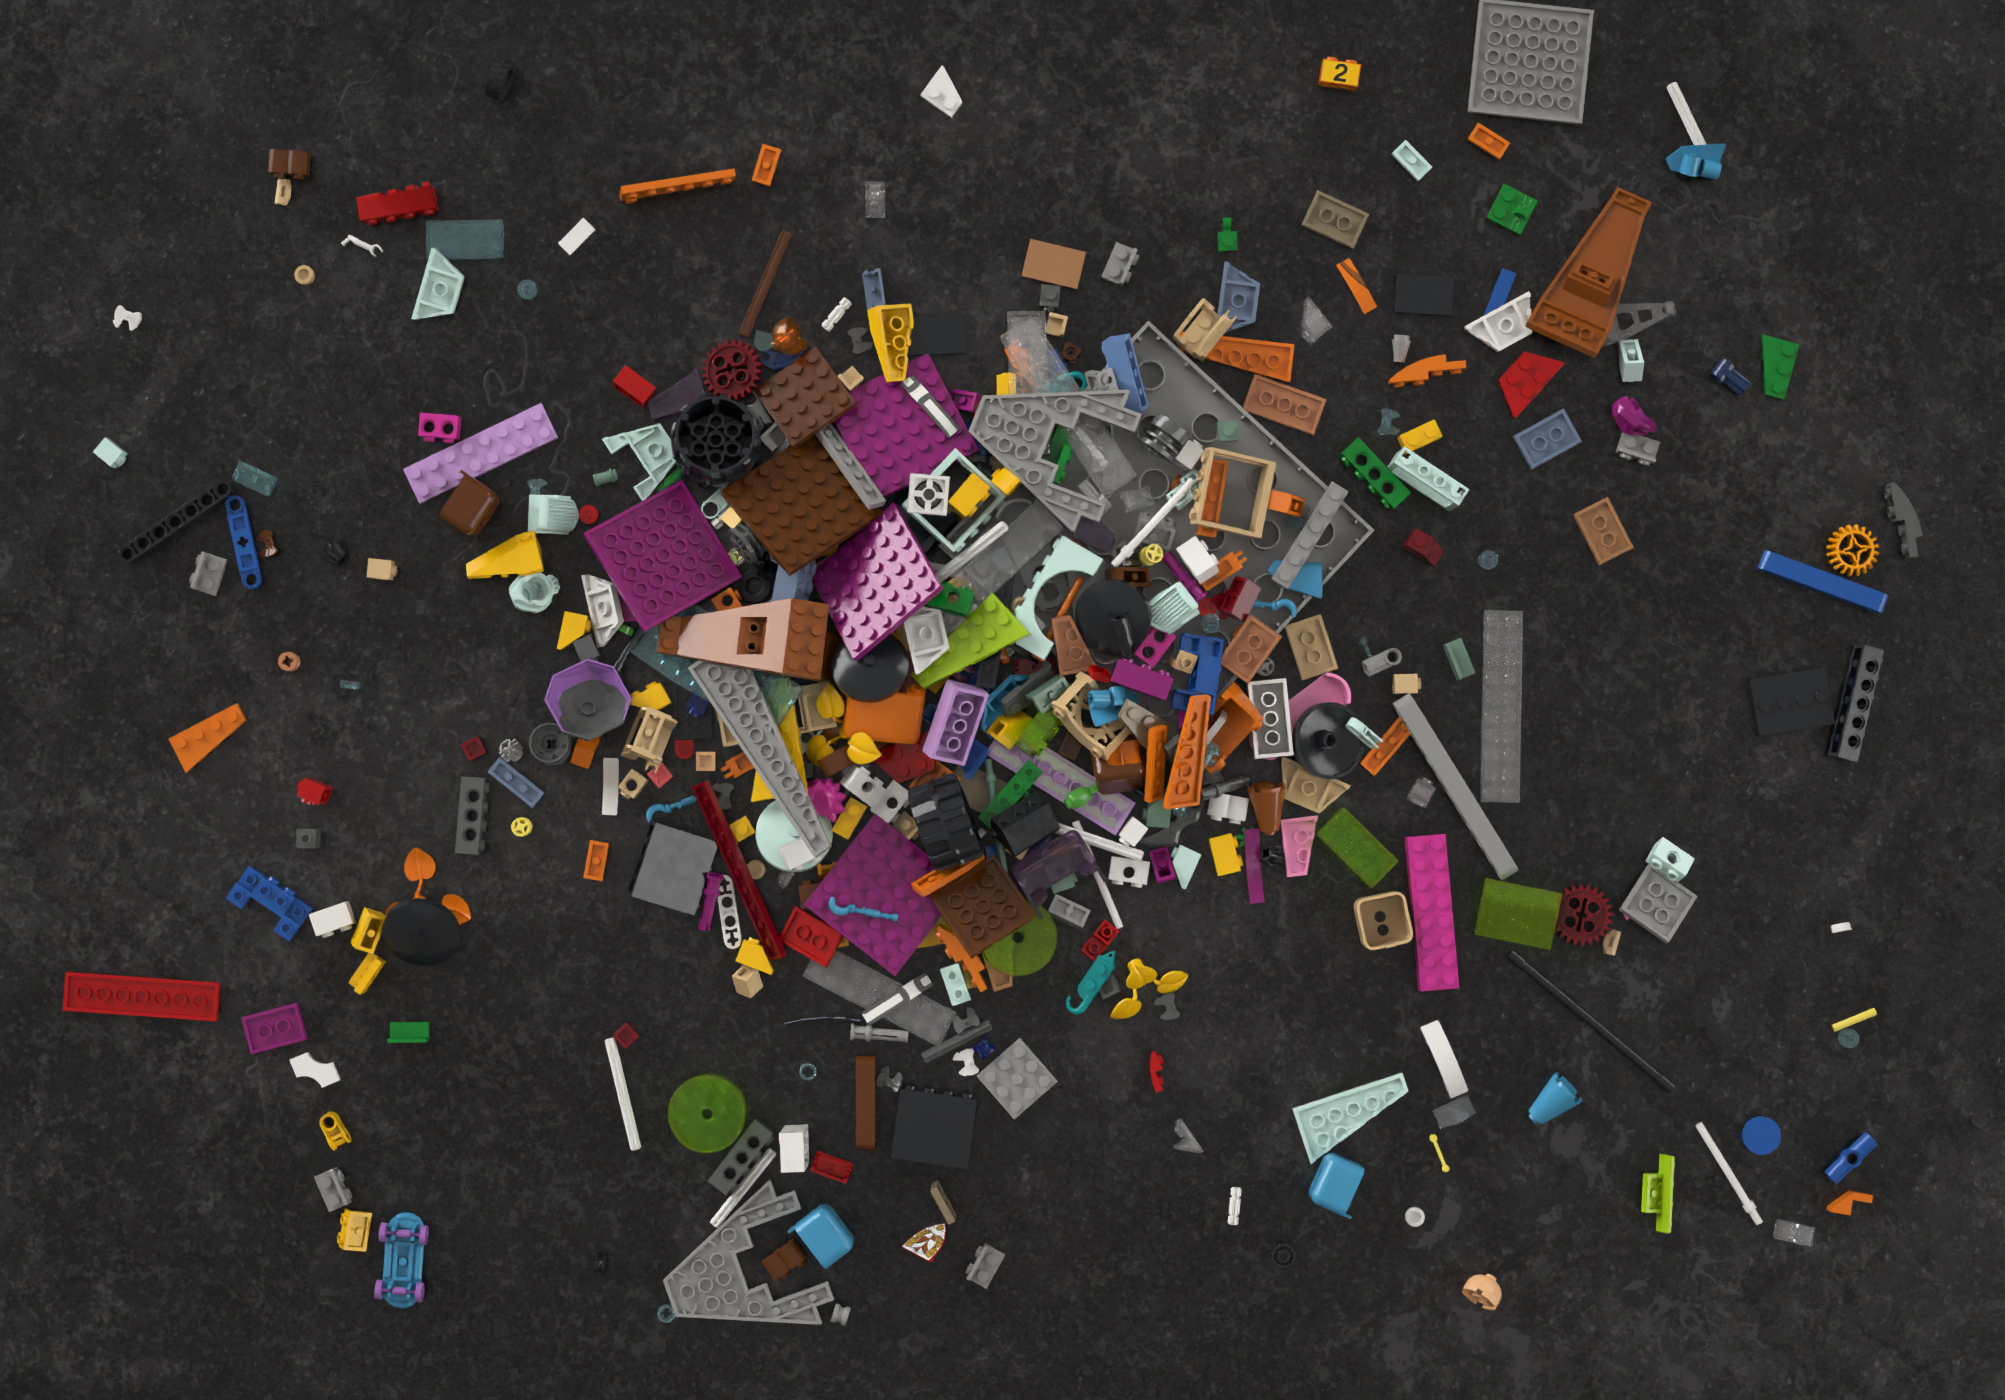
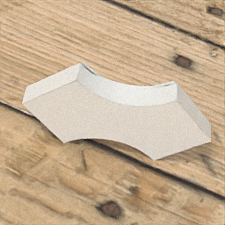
[290,1052,341,1088]

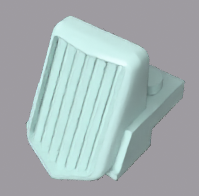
[528,495,579,535]
[1148,582,1200,635]

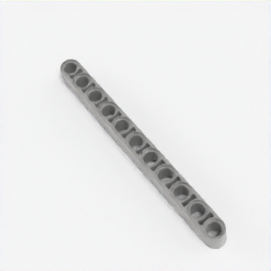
[1392,693,1519,881]

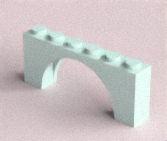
[1013,536,1104,661]

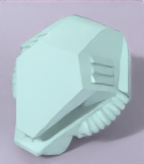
[509,572,560,613]

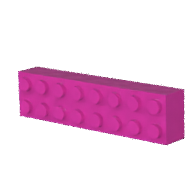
[1404,834,1459,991]

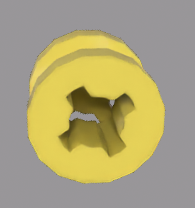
[1139,544,1163,566]
[511,817,533,837]

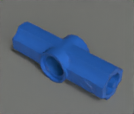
[1824,1132,1878,1184]

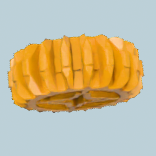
[1826,524,1879,576]

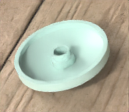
[755,800,833,872]

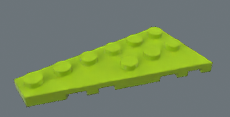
[911,593,1032,689]

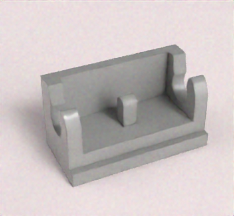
[1046,894,1091,931]

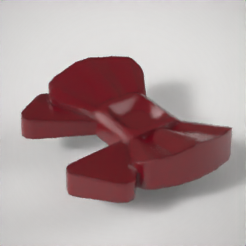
[1210,590,1229,620]

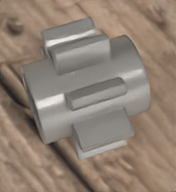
[499,738,523,763]

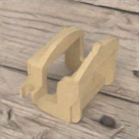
[1173,298,1237,362]
[620,707,677,774]

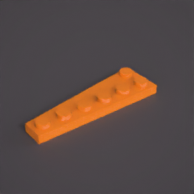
[619,168,736,204]
[1178,331,1295,383]
[1163,694,1211,809]

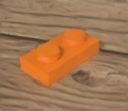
[1467,123,1510,160]
[752,144,781,187]
[583,840,610,881]

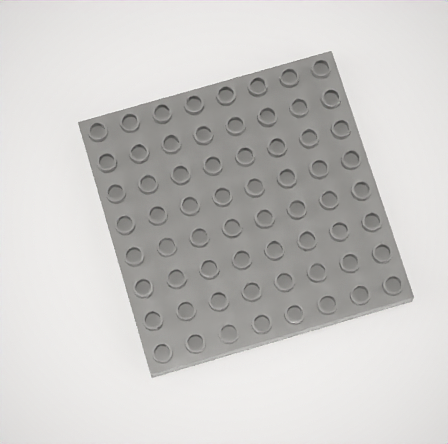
[938,321,1374,742]

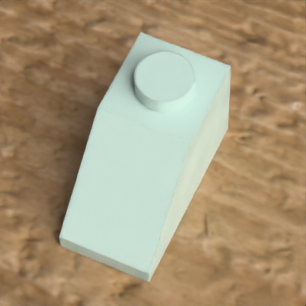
[1618,339,1644,382]
[1170,845,1201,889]

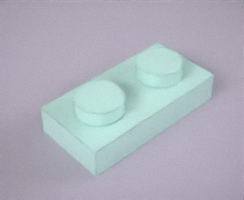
[1391,140,1432,181]

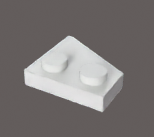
[920,66,962,118]

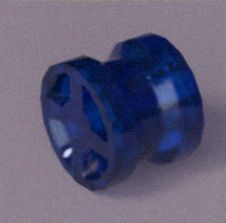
[972,1036,996,1060]

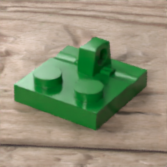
[1486,184,1538,236]

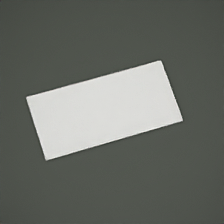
[558,218,595,255]

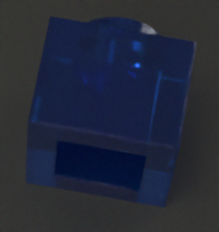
[685,693,711,718]

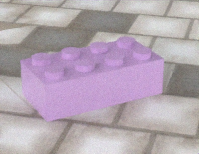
[922,679,989,766]

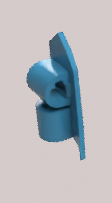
[1666,143,1726,180]
[1267,560,1322,599]
[1088,686,1139,727]

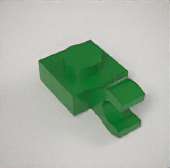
[1217,217,1238,252]

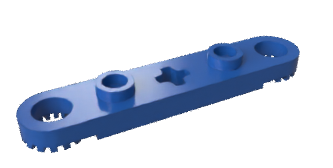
[225,495,262,589]

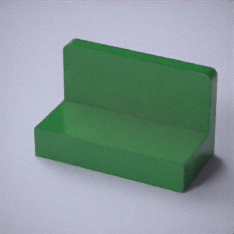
[387,1022,430,1043]

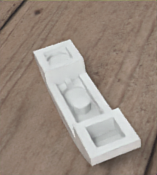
[1420,1020,1468,1098]

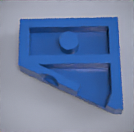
[960,739,991,780]

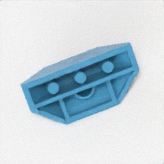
[981,675,1029,739]

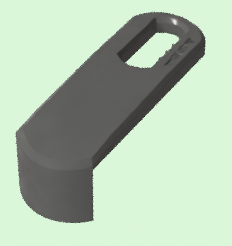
[995,498,1069,609]

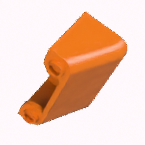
[1204,682,1264,774]
[842,684,926,744]

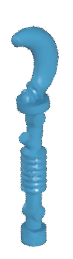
[1252,599,1297,617]
[646,796,697,823]
[829,897,898,922]

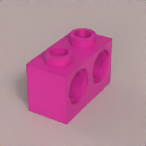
[418,413,462,443]
[1134,626,1176,667]

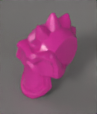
[806,778,847,823]

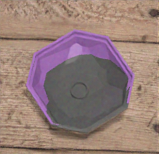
[544,659,632,741]

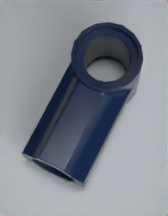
[1710,358,1750,396]

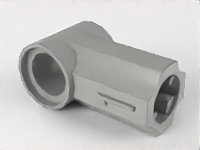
[1074,479,1112,516]
[1362,648,1402,677]

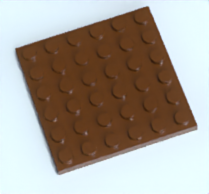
[720,435,883,576]

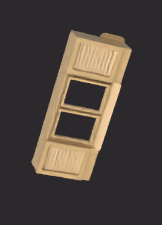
[716,681,842,747]

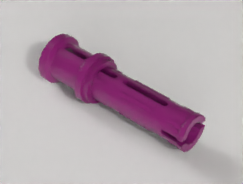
[1162,551,1208,603]
[698,872,724,931]

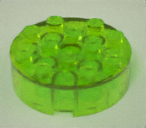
[981,899,1057,977]
[668,1073,747,1153]

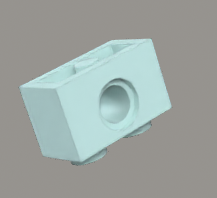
[1646,837,1695,883]
[940,962,971,1006]

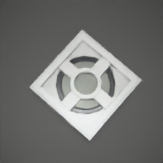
[907,473,950,516]

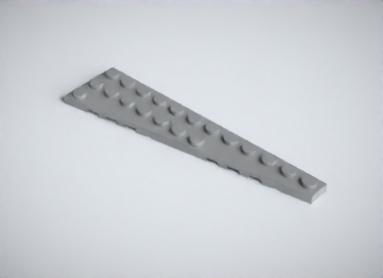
[688,660,832,858]

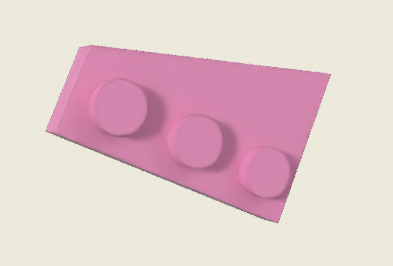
[1280,815,1318,877]

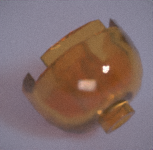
[771,316,807,355]

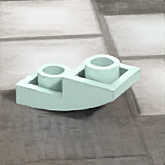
[1166,468,1199,511]

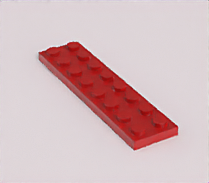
[62,972,221,1021]

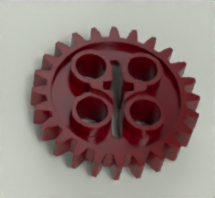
[701,339,763,401]
[1550,884,1614,946]

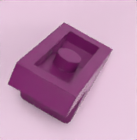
[950,389,983,414]
[1149,847,1176,884]

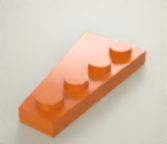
[169,703,247,773]

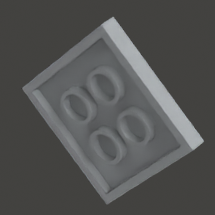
[1619,864,1697,944]
[976,1038,1058,1119]

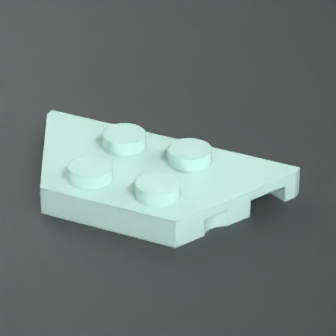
[411,248,465,320]

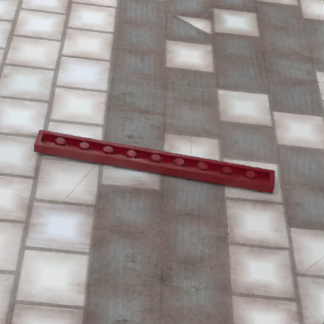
[691,780,787,961]

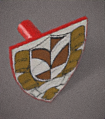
[902,1223,946,1263]

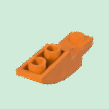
[1388,354,1466,388]
[936,924,987,992]

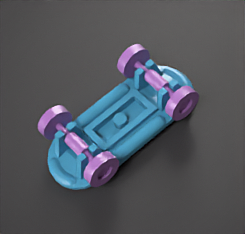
[374,1212,429,1308]

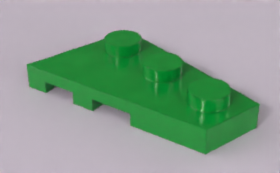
[1761,334,1800,400]

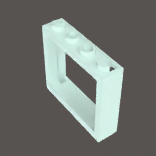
[1387,446,1469,512]
[902,448,1006,554]

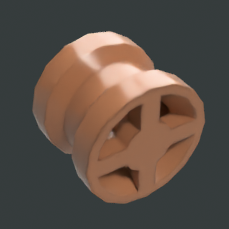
[278,652,300,671]

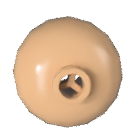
[1462,1274,1502,1311]

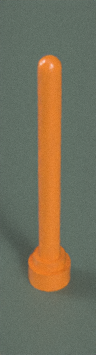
[1031,576,1084,662]

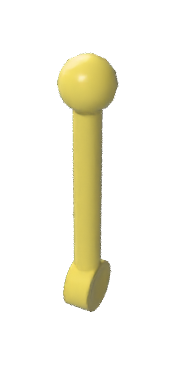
[1429,1134,1450,1172]

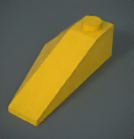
[867,304,914,382]

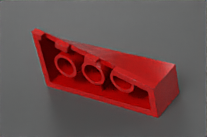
[356,182,439,225]

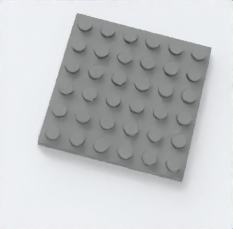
[1467,0,1594,125]

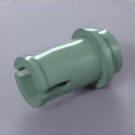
[593,468,619,486]

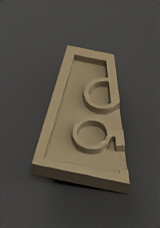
[1117,699,1174,750]

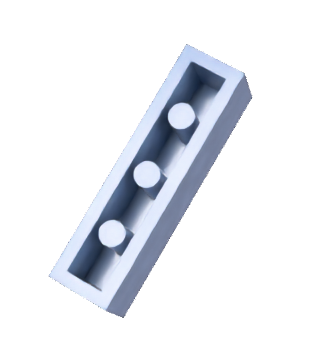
[1102,333,1149,413]

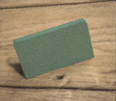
[1442,638,1475,680]
[1025,675,1070,714]

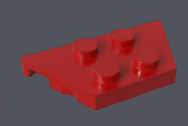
[1498,351,1565,419]
[874,731,936,784]

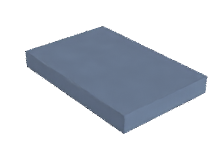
[1513,408,1582,470]

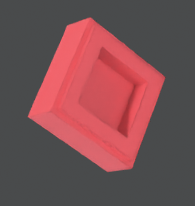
[647,762,674,789]

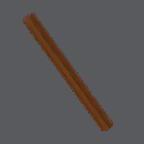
[739,230,792,338]

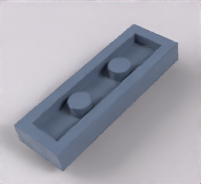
[488,757,545,808]

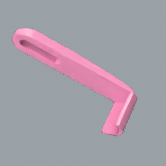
[1249,673,1351,760]

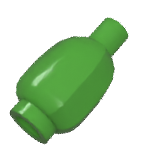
[1063,785,1098,809]

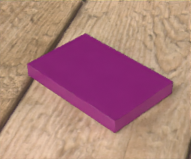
[241,1002,308,1055]

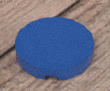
[1741,1116,1781,1155]

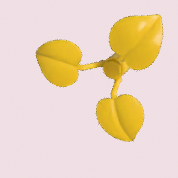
[806,683,882,767]
[1110,959,1188,1019]

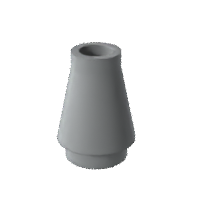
[1392,334,1411,362]

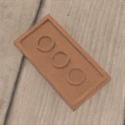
[1242,374,1327,436]

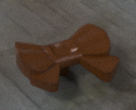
[256,530,278,558]

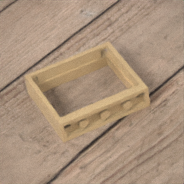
[1189,447,1276,539]

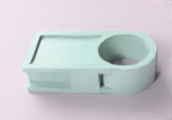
[701,488,729,519]
[1345,717,1383,748]

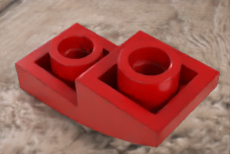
[1080,919,1119,962]
[1149,1050,1165,1093]

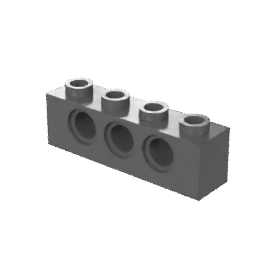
[455,776,490,855]
[708,1118,774,1195]

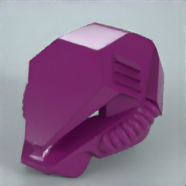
[1612,396,1657,436]

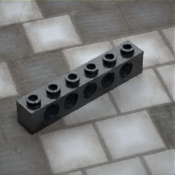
[1827,644,1884,762]

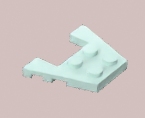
[602,423,676,501]

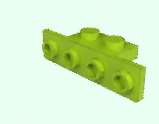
[1641,1154,1675,1234]

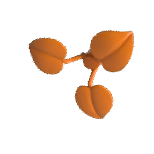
[385,848,471,925]

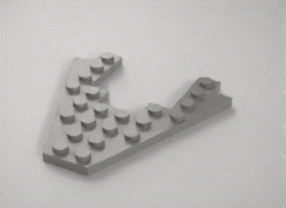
[969,390,1142,533]
[663,1180,834,1325]

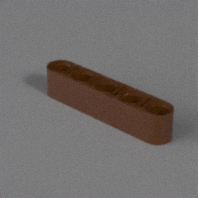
[817,741,890,778]
[856,1056,876,1150]

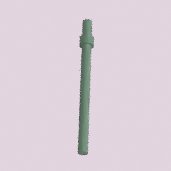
[984,759,1008,873]

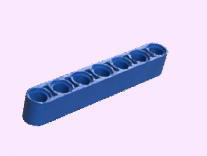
[1757,550,1889,614]

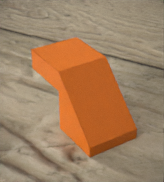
[570,735,602,769]
[1827,1190,1873,1215]

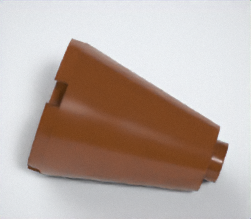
[1247,781,1286,835]

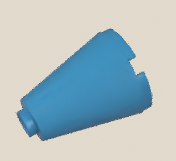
[1528,1072,1583,1124]

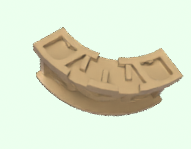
[1051,671,1133,761]

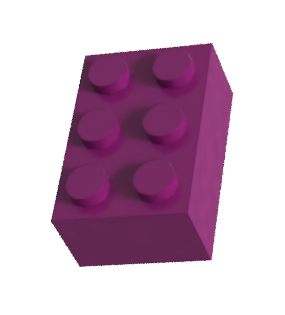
[1110,658,1174,701]

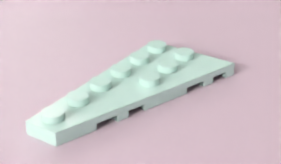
[1292,1072,1408,1164]

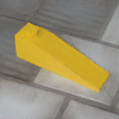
[466,530,544,579]

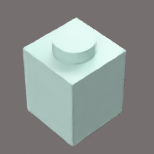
[93,437,128,468]

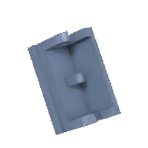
[862,268,886,310]

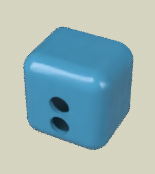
[1309,1153,1365,1219]
[787,1204,854,1269]

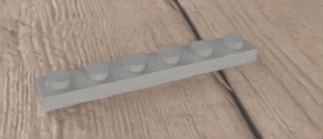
[815,423,886,510]
[1271,481,1348,590]

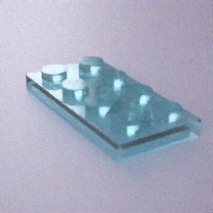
[426,219,504,260]

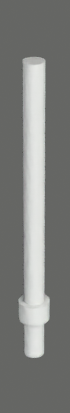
[1111,478,1196,568]
[1072,820,1123,929]
[1695,1122,1763,1225]

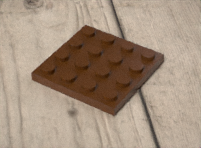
[754,347,857,449]
[929,855,1036,959]

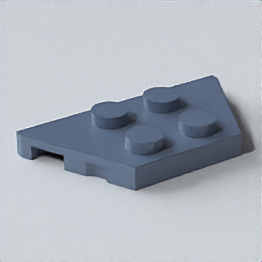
[1217,261,1260,333]

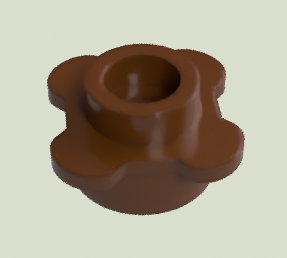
[1060,342,1082,364]

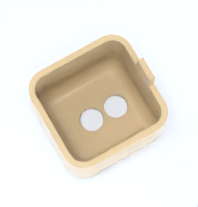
[1353,891,1413,950]

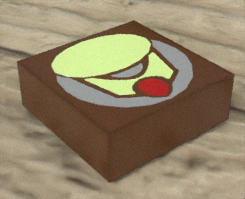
[727,547,747,567]

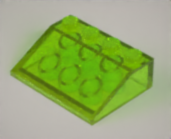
[1474,878,1562,950]

